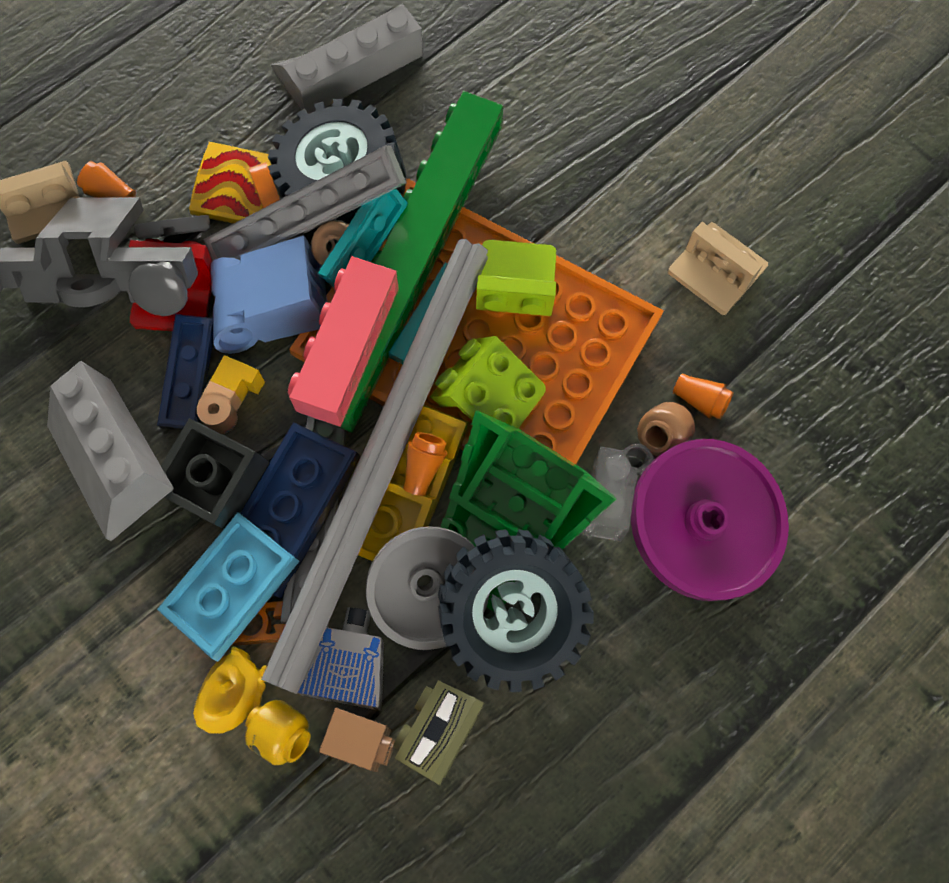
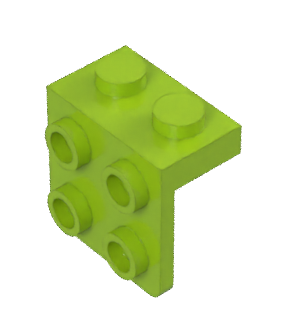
[476,240,556,316]
[430,336,546,428]

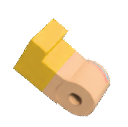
[197,355,265,434]

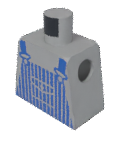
[298,607,384,711]

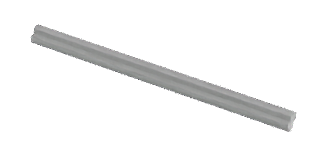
[261,239,488,694]

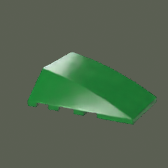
[441,410,617,612]

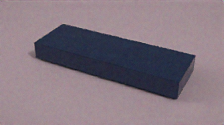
[157,314,213,430]

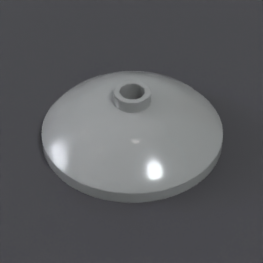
[366,526,490,650]

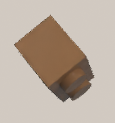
[319,708,395,772]

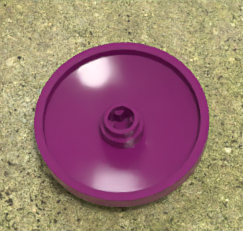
[631,439,789,601]

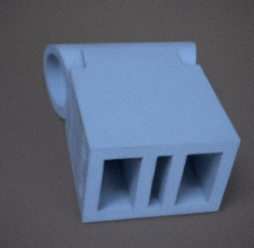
[210,235,327,354]

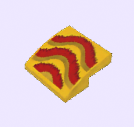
[189,142,271,223]

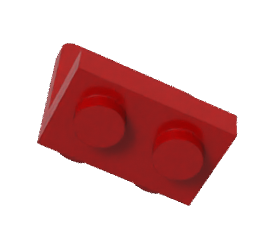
[129,238,213,331]

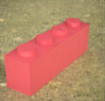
[288,256,399,427]

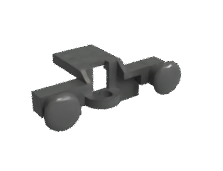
[0,197,198,316]

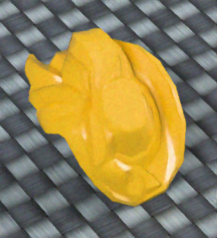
[193,647,267,734]

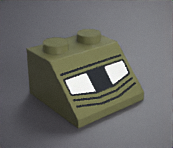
[393,681,484,786]

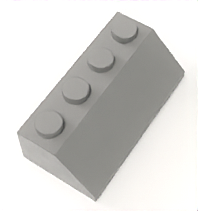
[47,361,174,541]

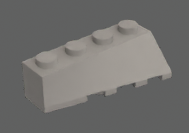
[271,4,423,114]

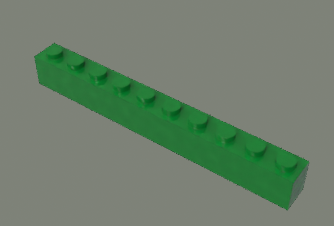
[321,91,503,433]

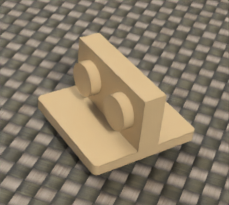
[0,161,80,244]
[668,221,768,315]

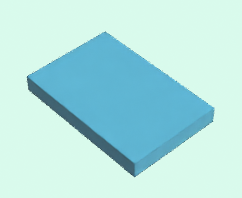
[157,512,299,661]

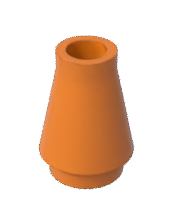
[77,161,136,198]
[673,373,734,419]
[403,432,447,496]

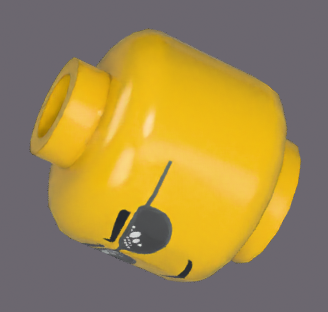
[245,700,311,765]

